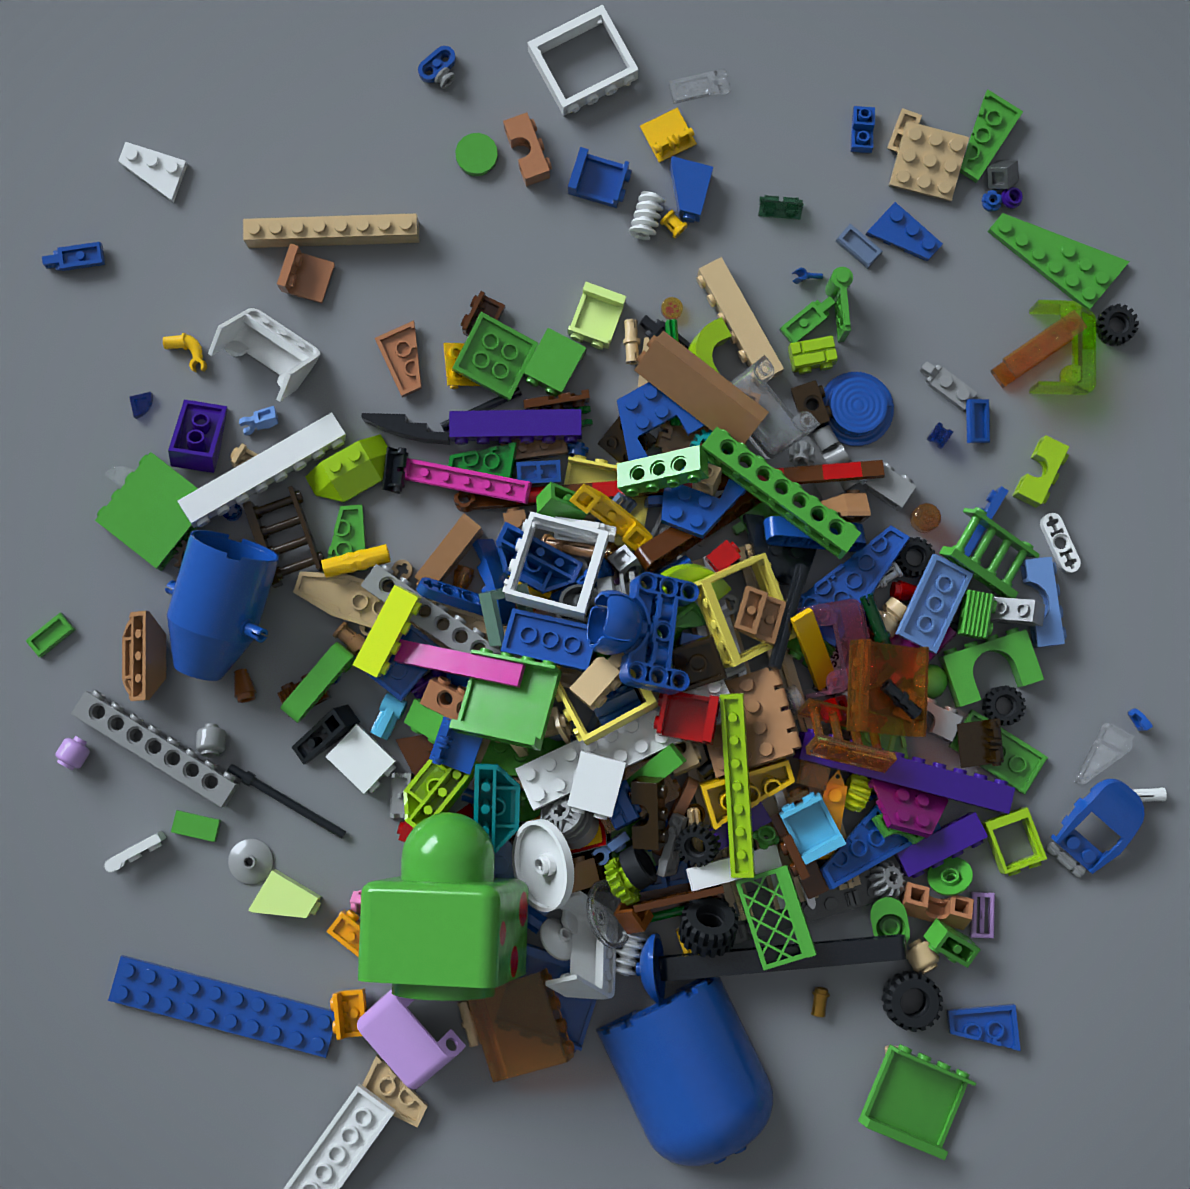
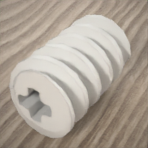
[629,191,666,240]
[615,932,649,977]

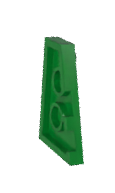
[448,442,518,478]

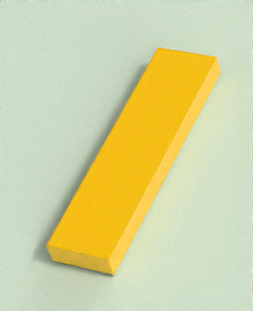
[790,608,837,691]

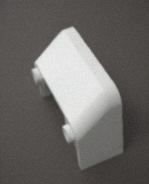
[208,308,320,402]
[545,891,617,1000]

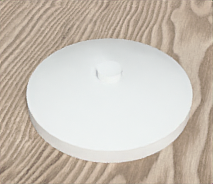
[512,819,574,912]

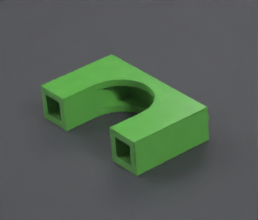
[939,627,1044,708]

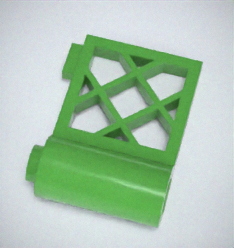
[825,267,853,342]

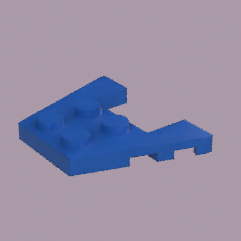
[617,382,705,461]
[661,467,747,539]

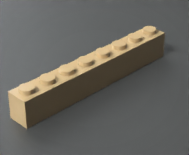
[243,213,420,248]

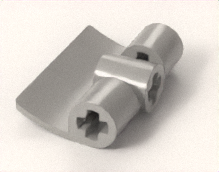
[793,425,862,500]

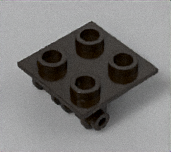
[598,416,656,463]
[957,718,1004,768]

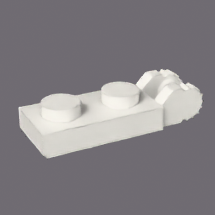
[104,831,166,872]

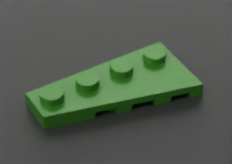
[960,89,1023,183]

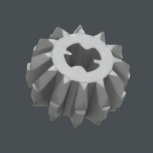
[867,861,907,898]

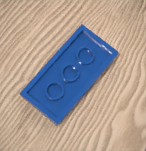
[500,608,595,671]

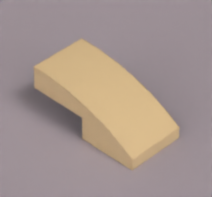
[887,108,922,153]

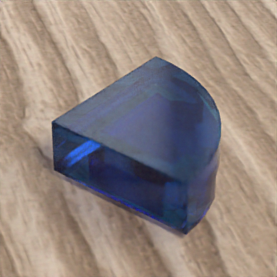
[129,392,153,419]

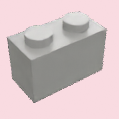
[862,463,916,511]

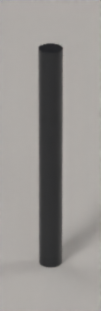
[440,387,522,431]

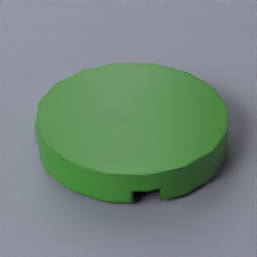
[455,133,498,176]

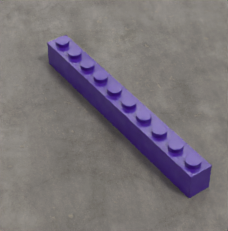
[793,728,1015,814]

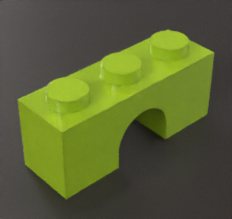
[1012,435,1069,508]

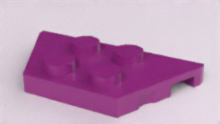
[868,779,948,838]

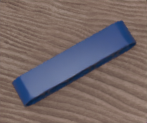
[763,516,867,552]

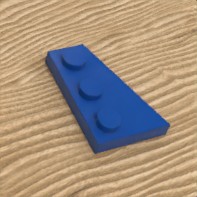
[865,202,943,261]
[947,1004,1021,1051]

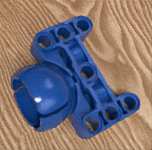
[587,572,699,695]

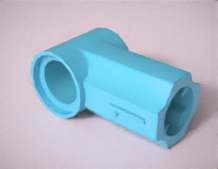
[370,693,408,740]

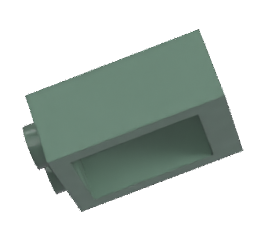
[479,583,534,649]

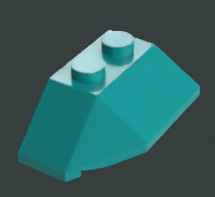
[474,764,520,854]

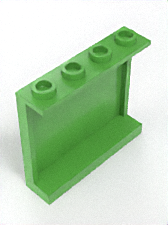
[95,452,198,571]
[449,648,562,751]
[858,1044,976,1160]

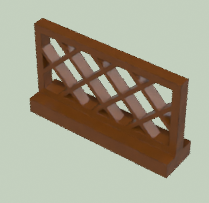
[632,883,725,913]

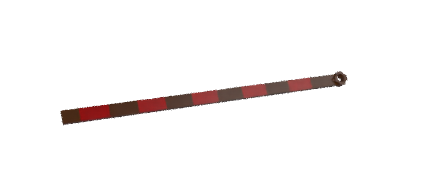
[454,460,885,512]

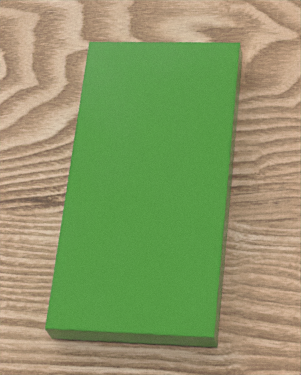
[948,709,1048,795]

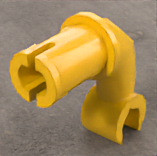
[163,333,207,373]

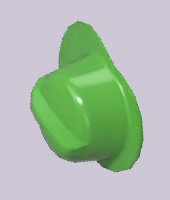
[870,897,910,944]

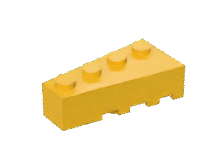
[699,758,795,830]

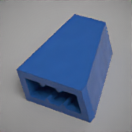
[670,156,713,223]

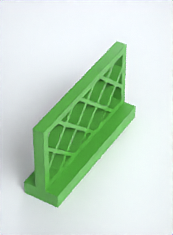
[735,865,817,970]

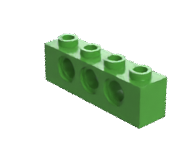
[617,445,709,497]

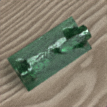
[758,194,804,220]

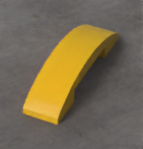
[569,483,653,551]

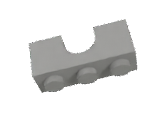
[887,688,963,742]

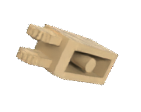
[569,653,624,711]

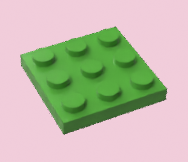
[451,312,538,401]

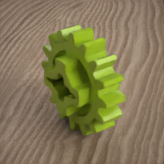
[604,857,641,906]

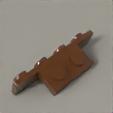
[770,811,829,899]

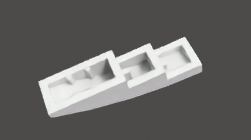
[686,845,782,891]

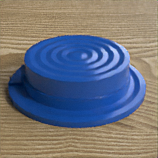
[818,372,894,446]

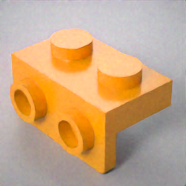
[326,909,360,957]
[330,988,367,1040]

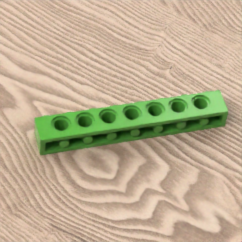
[701,427,861,560]

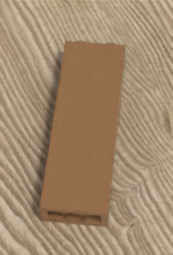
[634,331,769,444]

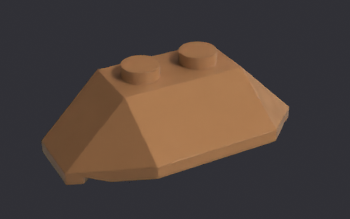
[122,611,167,701]

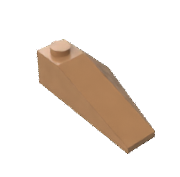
[812,490,871,523]

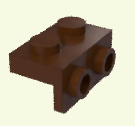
[461,291,505,336]

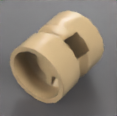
[879,597,907,639]

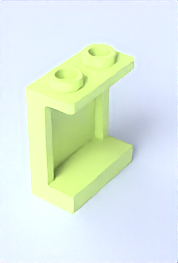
[568,282,626,350]

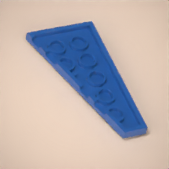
[819,803,941,889]

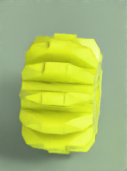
[844,773,872,812]

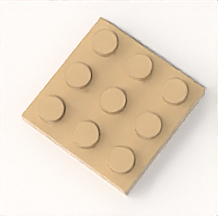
[889,121,969,202]

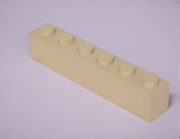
[696,257,784,386]

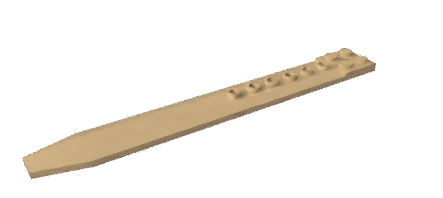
[293,571,613,692]

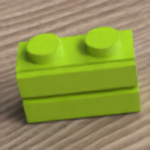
[788,336,838,375]

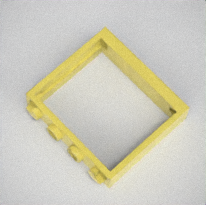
[694,553,797,668]
[555,665,659,745]

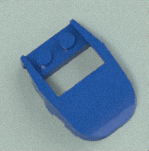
[1051,779,1145,874]

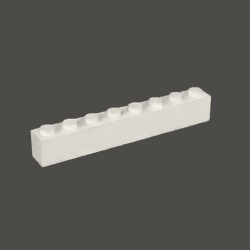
[178,412,346,528]

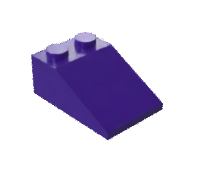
[168,399,228,473]

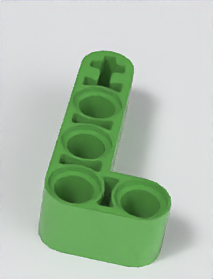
[280,642,356,723]

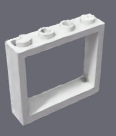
[527,5,639,116]
[502,512,609,621]

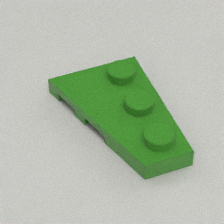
[323,504,368,573]

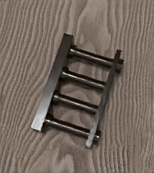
[242,486,324,588]

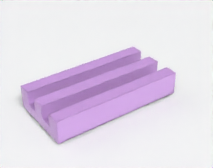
[970,892,995,939]

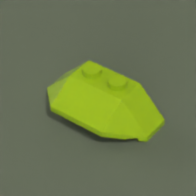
[305,434,388,502]
[403,759,480,828]

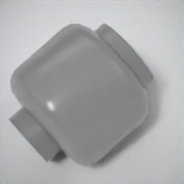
[196,723,226,758]

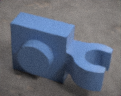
[239,406,279,436]
[591,831,630,866]

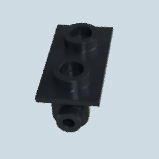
[382,447,408,494]

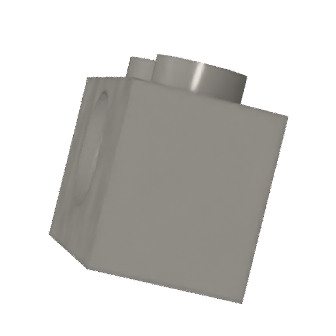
[991,597,1046,627]

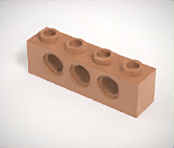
[420,676,500,743]

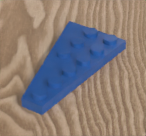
[796,526,910,648]

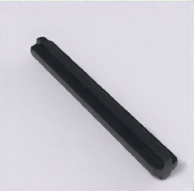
[768,563,808,670]

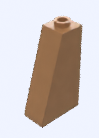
[414,513,484,586]

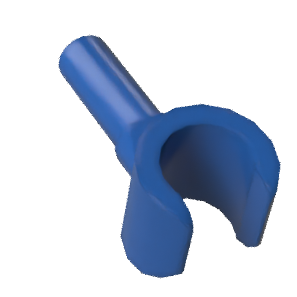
[792,267,823,284]

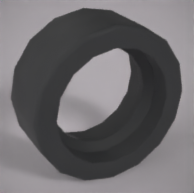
[619,845,658,890]

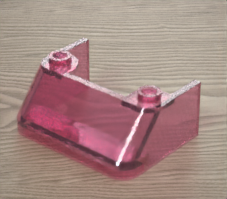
[796,599,877,699]

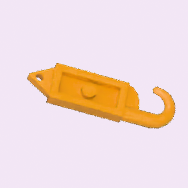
[818,770,848,860]

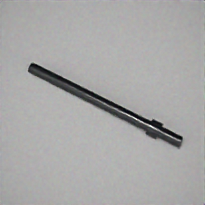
[227,764,346,839]

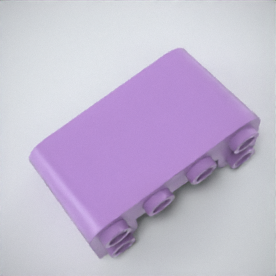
[357,989,466,1089]

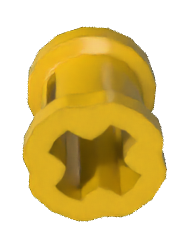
[660,209,688,238]

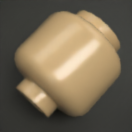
[907,939,940,975]

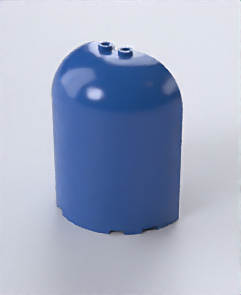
[595,977,773,1166]

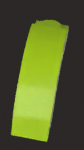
[688,317,732,373]
[660,564,732,601]

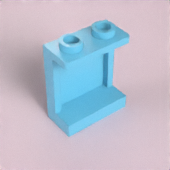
[779,791,846,865]

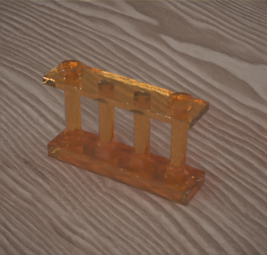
[990,309,1087,388]
[798,698,897,773]

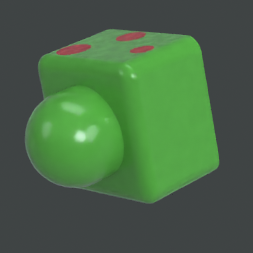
[358,812,529,1001]

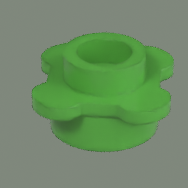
[753,825,779,850]

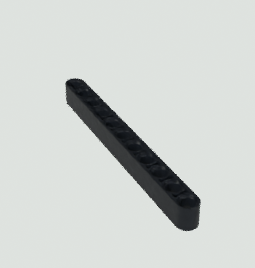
[659,934,908,981]

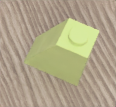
[249,869,322,918]

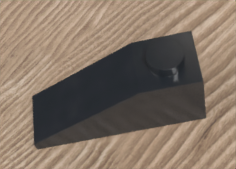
[292,704,360,765]

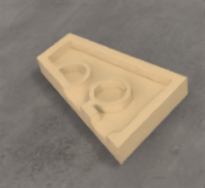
[362,1054,428,1128]

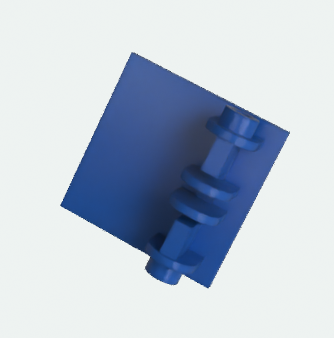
[429,716,483,775]

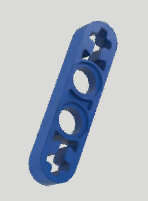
[416,577,483,616]

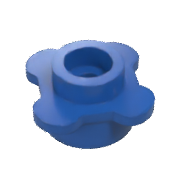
[567,442,589,457]

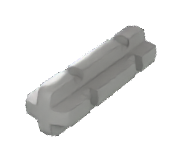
[1046,841,1086,878]

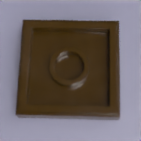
[672,634,727,692]

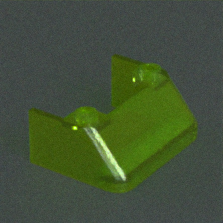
[1029,300,1096,395]

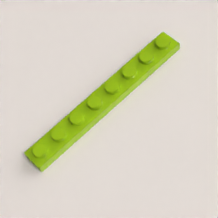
[720,693,755,878]

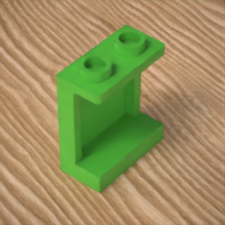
[523,328,586,397]

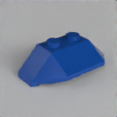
[496,522,583,594]

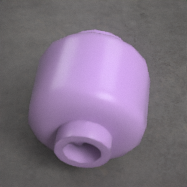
[55,736,90,771]

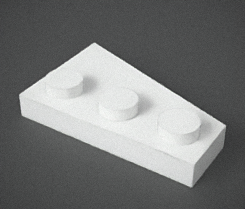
[118,142,188,203]

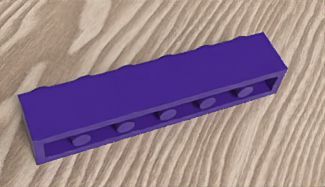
[449,409,582,445]

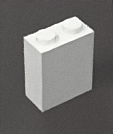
[326,724,397,794]
[567,750,627,820]

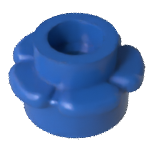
[982,190,1002,211]

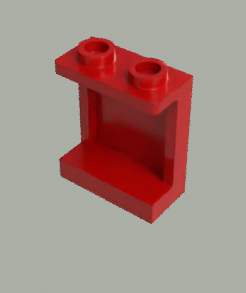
[654,692,720,745]

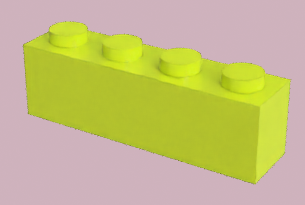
[353,585,422,678]

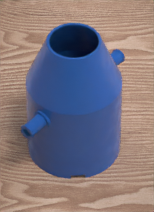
[165,530,279,681]

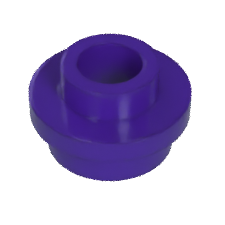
[1001,187,1023,209]

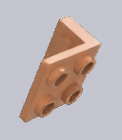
[277,244,335,303]

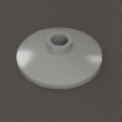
[228,839,273,884]

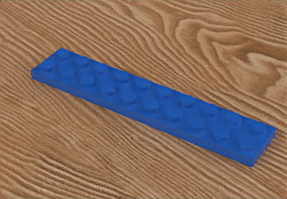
[108,955,335,1058]

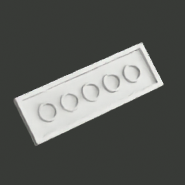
[283,1083,396,1189]

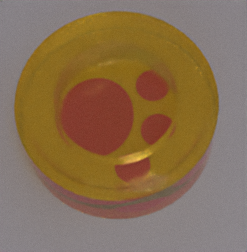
[661,297,683,320]

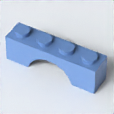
[1021,557,1067,648]

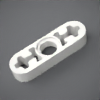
[1040,513,1081,574]

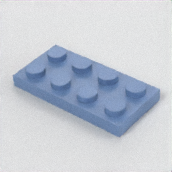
[895,554,973,654]

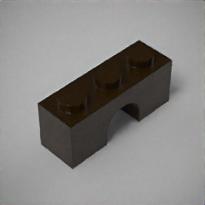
[631,776,669,851]

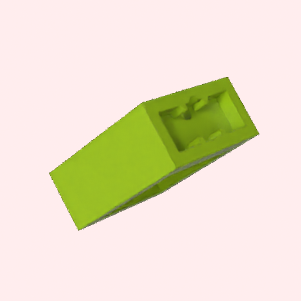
[981,807,1047,876]

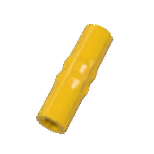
[321,544,391,578]

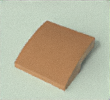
[734,585,786,646]

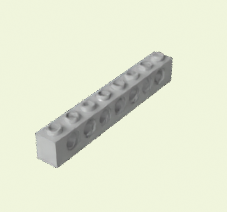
[361,564,520,659]
[71,690,240,807]

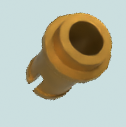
[811,987,830,1017]

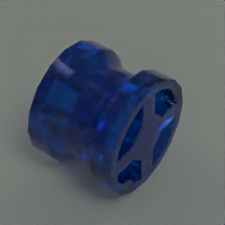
[926,422,954,449]

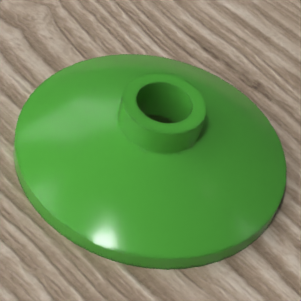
[927,857,973,896]

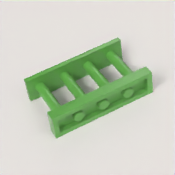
[939,507,1040,598]

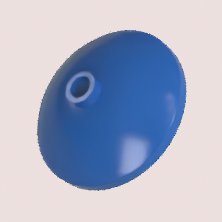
[636,933,666,1003]

